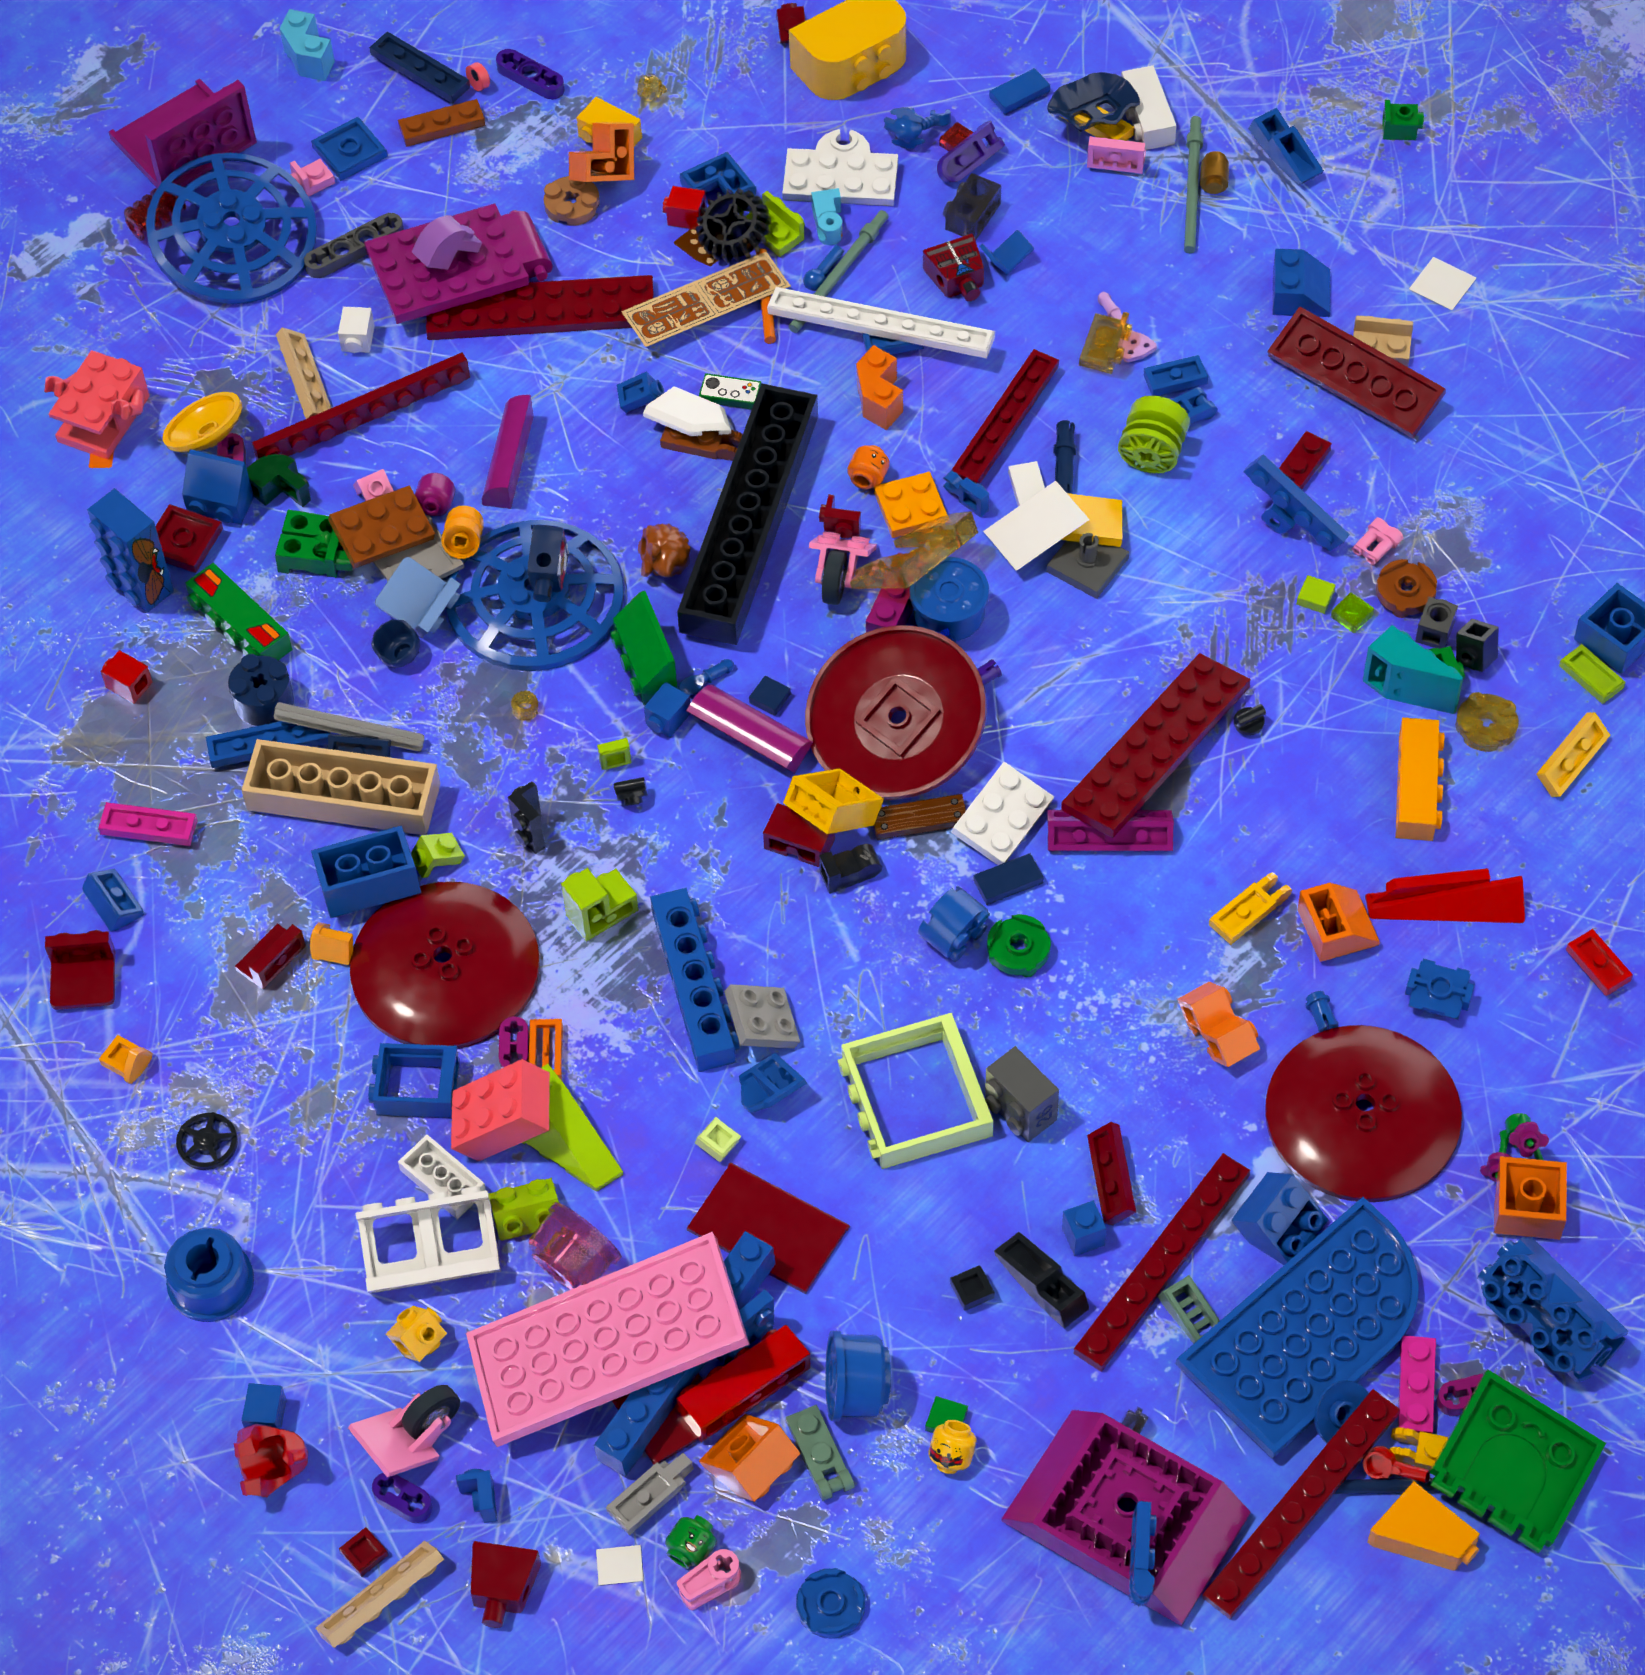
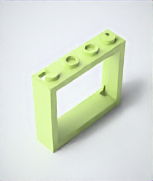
[837,1013,993,1169]

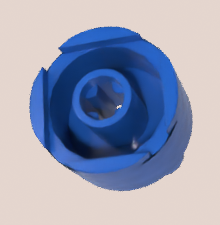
[918,885,990,962]

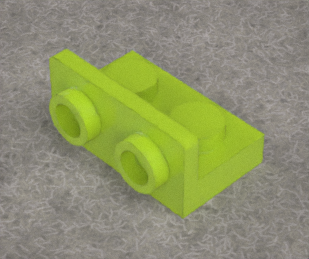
[745,191,805,257]

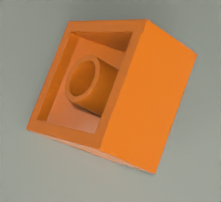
[1494,1156,1567,1240]
[699,1414,801,1502]

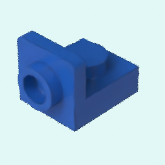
[617,371,665,413]
[456,1469,497,1523]

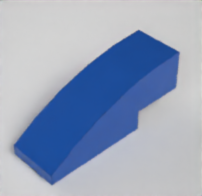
[1248,107,1324,185]

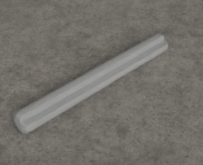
[274,702,425,752]

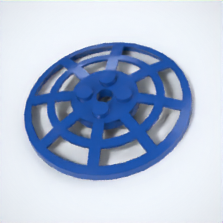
[146,153,317,304]
[446,520,624,671]

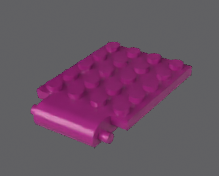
[364,203,553,324]

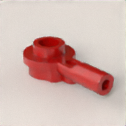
[1363,1446,1430,1483]

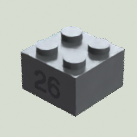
[985,1046,1059,1142]

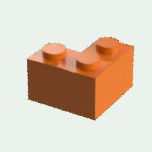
[569,122,634,182]

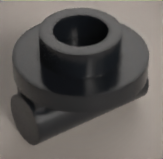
[1234,704,1266,735]
[614,777,648,806]

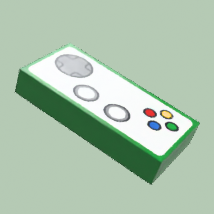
[699,373,761,410]

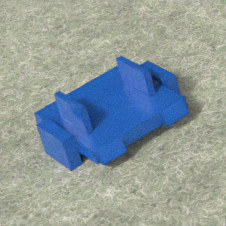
[1405,958,1475,1020]

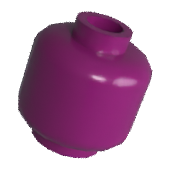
[415,473,455,516]

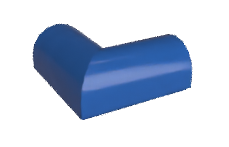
[680,152,756,196]

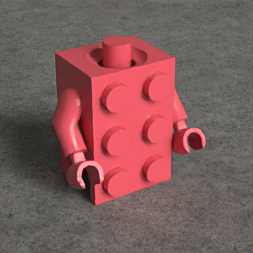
[44,350,150,460]

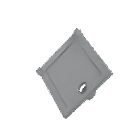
[373,515,465,582]

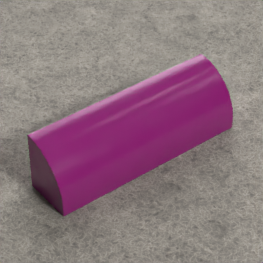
[482,395,534,509]
[686,685,813,774]

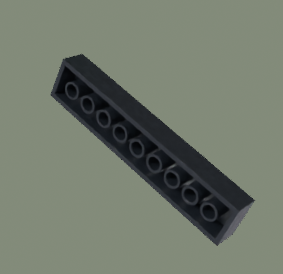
[677,383,818,645]

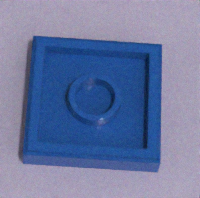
[311,117,388,181]

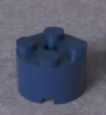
[228,654,294,726]

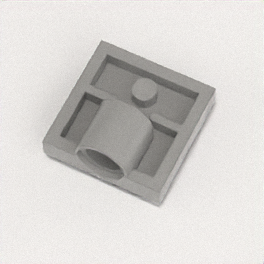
[724,984,800,1049]

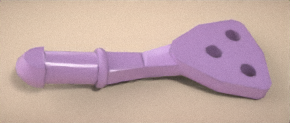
[1098,292,1157,363]

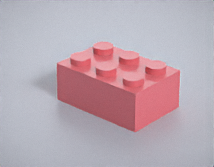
[451,1059,550,1161]

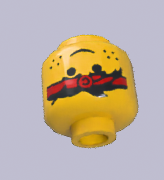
[928,1420,977,1474]

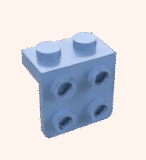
[375,557,461,638]

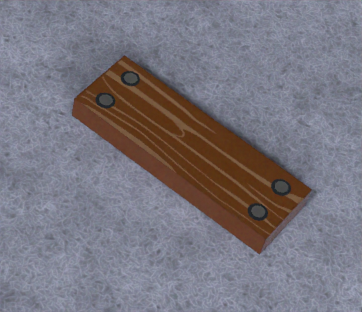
[874,794,966,840]

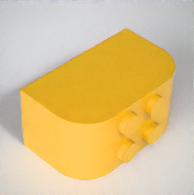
[789,0,906,100]

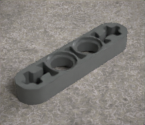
[304,213,404,278]

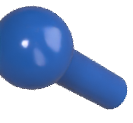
[803,245,844,291]

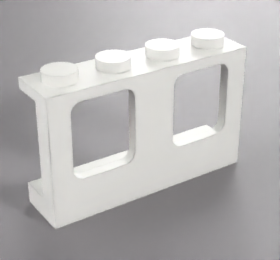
[356,1186,501,1294]

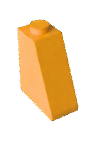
[1367,1481,1480,1571]

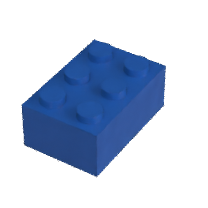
[311,825,421,918]

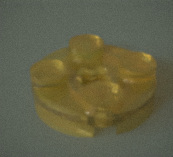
[1455,692,1519,752]

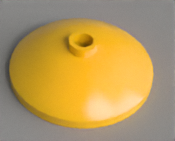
[162,392,242,453]

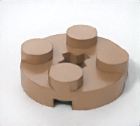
[543,176,600,226]

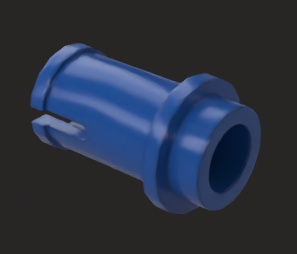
[1305,991,1339,1033]

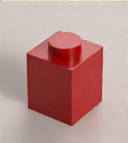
[663,186,707,230]
[101,650,153,704]

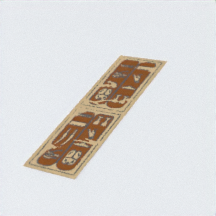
[621,252,791,347]

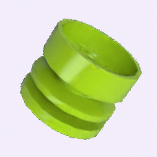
[1118,396,1190,473]

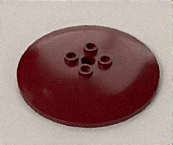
[805,625,987,800]
[350,882,540,1049]
[1265,1025,1462,1202]

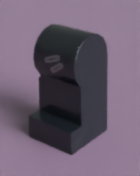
[819,844,882,894]

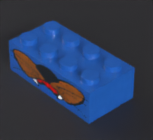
[87,488,174,613]

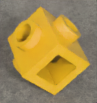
[386,1306,447,1362]

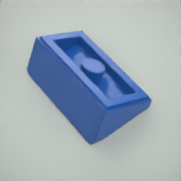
[82,869,145,932]

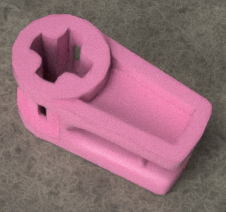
[677,1549,741,1610]

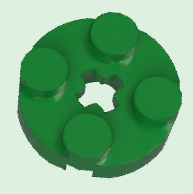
[987,914,1051,977]

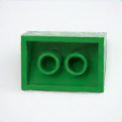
[610,591,678,705]

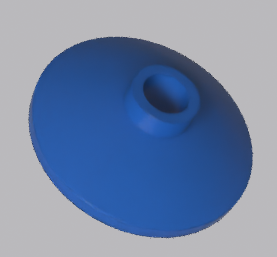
[1315,1380,1369,1443]

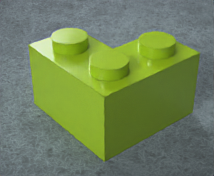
[561,868,639,942]

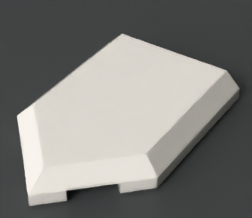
[643,387,731,436]

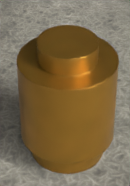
[1200,151,1229,194]

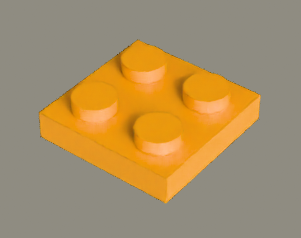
[874,471,948,538]

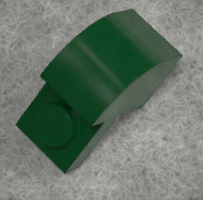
[247,454,311,507]

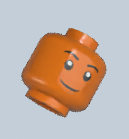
[847,445,890,489]

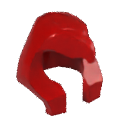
[234,1424,308,1497]

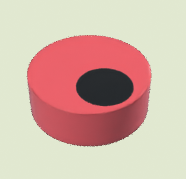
[466,62,490,91]

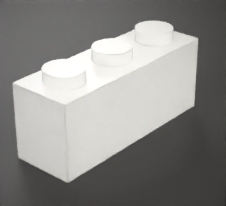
[1121,65,1176,150]

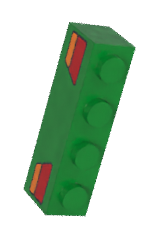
[185,563,292,660]

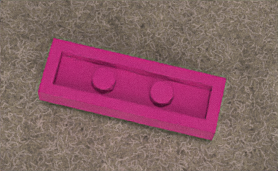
[98,802,198,846]
[1398,1335,1436,1434]

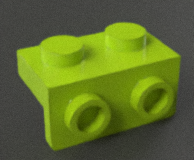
[489,1178,563,1241]

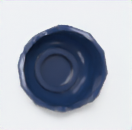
[371,619,420,668]

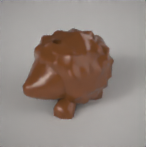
[638,523,690,577]

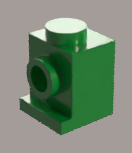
[1382,100,1424,140]

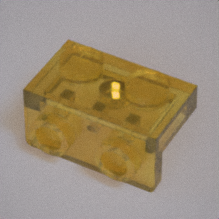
[1079,312,1133,374]

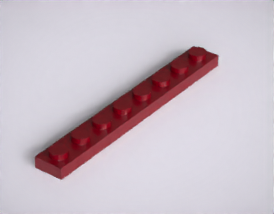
[252,352,470,460]
[1074,1153,1250,1372]
[1203,1389,1400,1619]

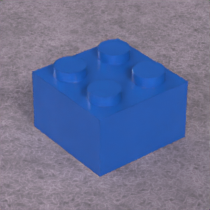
[1574,583,1645,674]

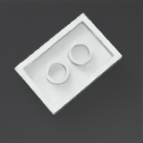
[951,762,1054,865]

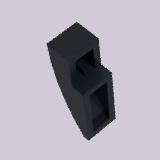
[994,1232,1089,1329]

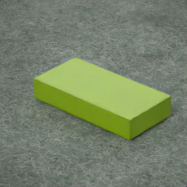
[1559,644,1626,704]

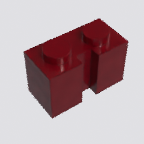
[763,803,835,867]

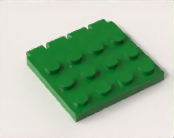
[1429,1369,1606,1553]

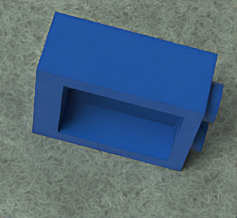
[368,1043,460,1118]

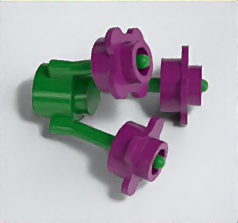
[1480,1113,1549,1182]

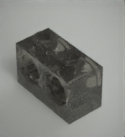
[943,173,1001,241]

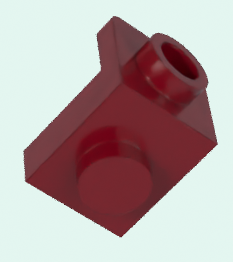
[776,3,805,44]
[819,494,861,538]

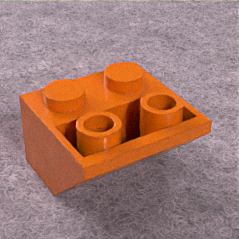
[1297,882,1380,962]

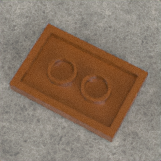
[328,485,435,569]

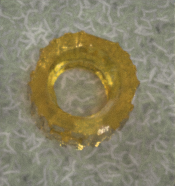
[511,690,538,720]

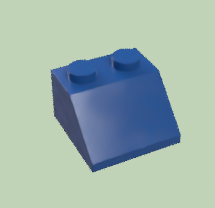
[1273,249,1330,317]
[182,449,254,524]

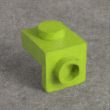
[411,833,465,878]

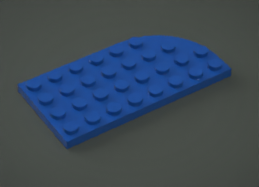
[1175,1197,1419,1459]

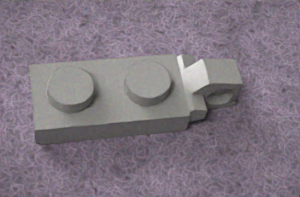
[606,1453,694,1535]

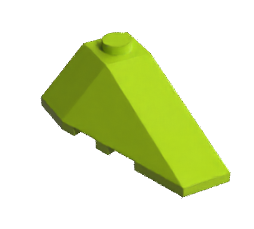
[522,1064,623,1192]

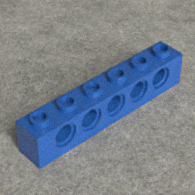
[650,887,740,1072]

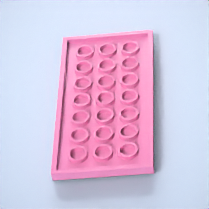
[466,1232,749,1447]

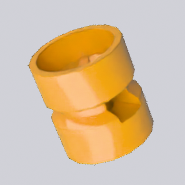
[441,506,484,559]

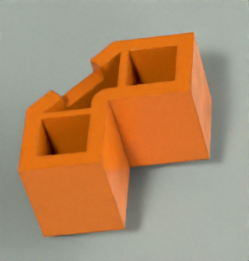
[856,345,903,430]
[1177,982,1260,1067]

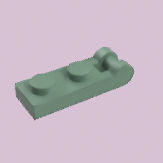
[786,1404,855,1501]

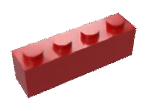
[677,1325,810,1442]

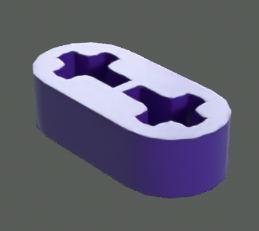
[372,1473,432,1523]

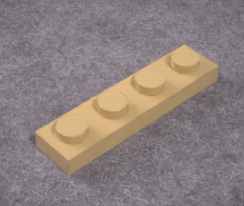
[276,327,331,419]
[315,1541,444,1648]

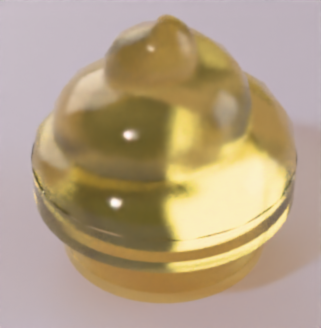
[637,73,667,101]

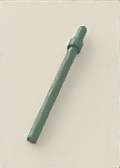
[1184,116,1203,253]
[788,210,889,333]

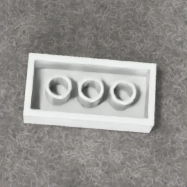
[398,1135,486,1220]

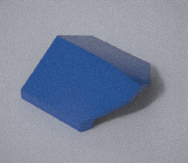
[739,1053,807,1113]

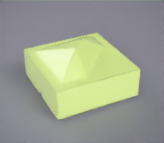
[695,1117,741,1162]

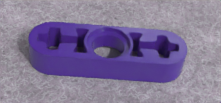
[496,49,565,100]

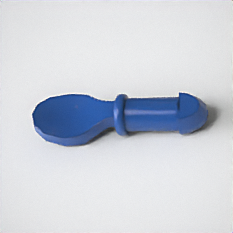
[678,659,734,697]

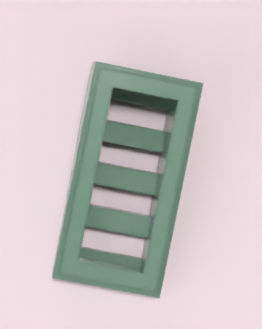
[1158,1275,1220,1344]

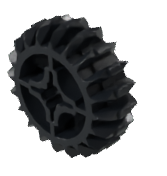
[696,188,772,264]

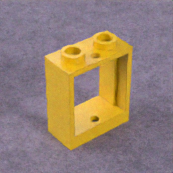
[783,768,884,834]

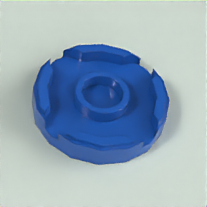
[796,1568,865,1638]

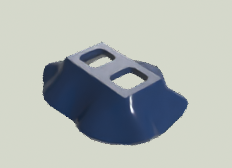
[1047,72,1140,132]

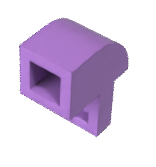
[412,215,482,270]

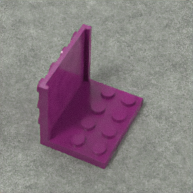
[109,78,257,197]

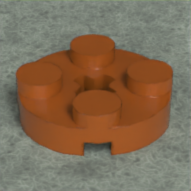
[1376,559,1437,618]

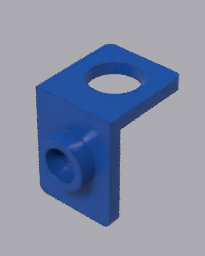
[979,230,1034,275]

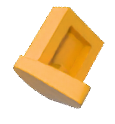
[310,922,353,965]
[99,1035,153,1084]

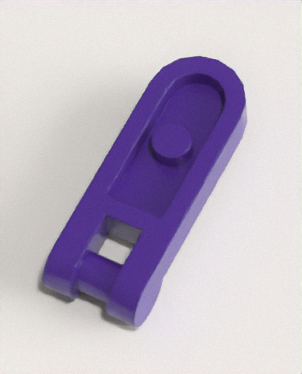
[937,121,1005,183]

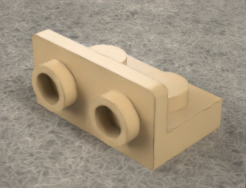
[1353,315,1413,366]

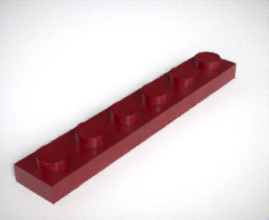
[951,349,1059,484]

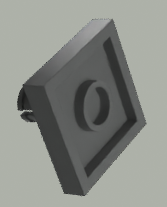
[1047,533,1129,599]

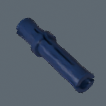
[1053,420,1077,494]

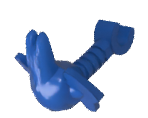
[884,107,951,149]

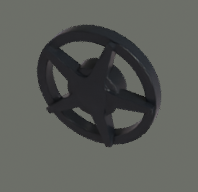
[176,1112,238,1170]

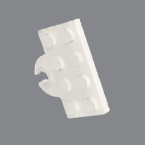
[782,129,898,206]

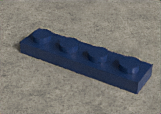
[369,31,470,104]

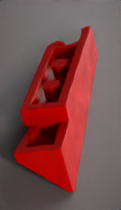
[1365,868,1525,923]

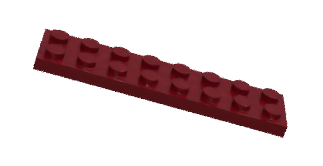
[426,275,654,340]
[1061,653,1251,838]

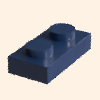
[327,734,391,758]

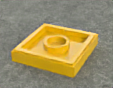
[1062,493,1122,547]

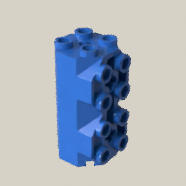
[1477,1237,1628,1383]

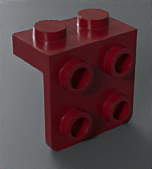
[45,930,115,1010]

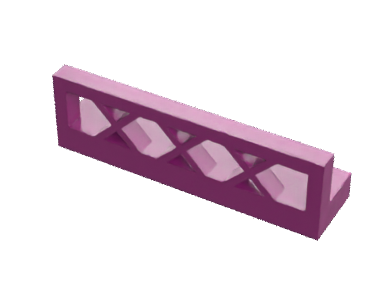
[1047,810,1174,851]

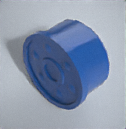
[910,557,989,642]
[164,1227,254,1322]
[825,1331,891,1421]

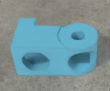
[811,188,843,245]

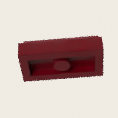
[235,923,306,989]

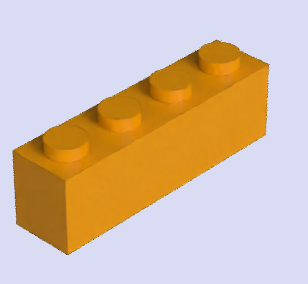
[1395,717,1445,841]

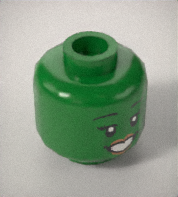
[665,1515,717,1569]

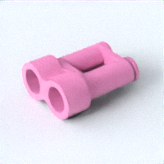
[1352,517,1404,566]

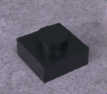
[950,1265,995,1311]

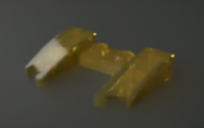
[850,511,979,589]

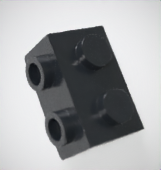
[508,781,545,854]

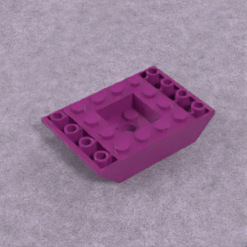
[1002,1410,1251,1626]

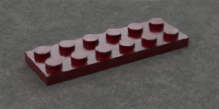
[1267,307,1446,439]

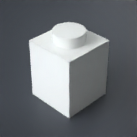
[338,307,375,353]

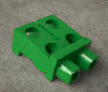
[275,509,354,578]

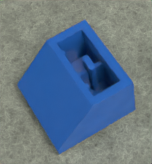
[1231,1172,1328,1265]

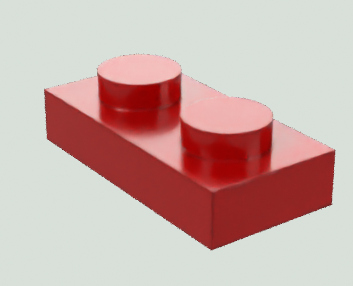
[1566,929,1633,996]

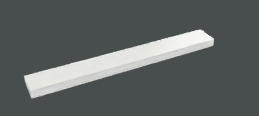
[767,287,995,359]

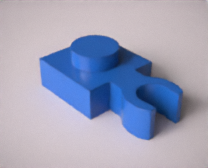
[943,471,989,517]

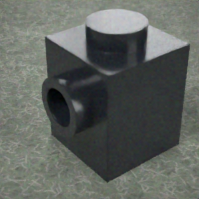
[1456,619,1499,672]

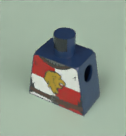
[527,525,569,602]

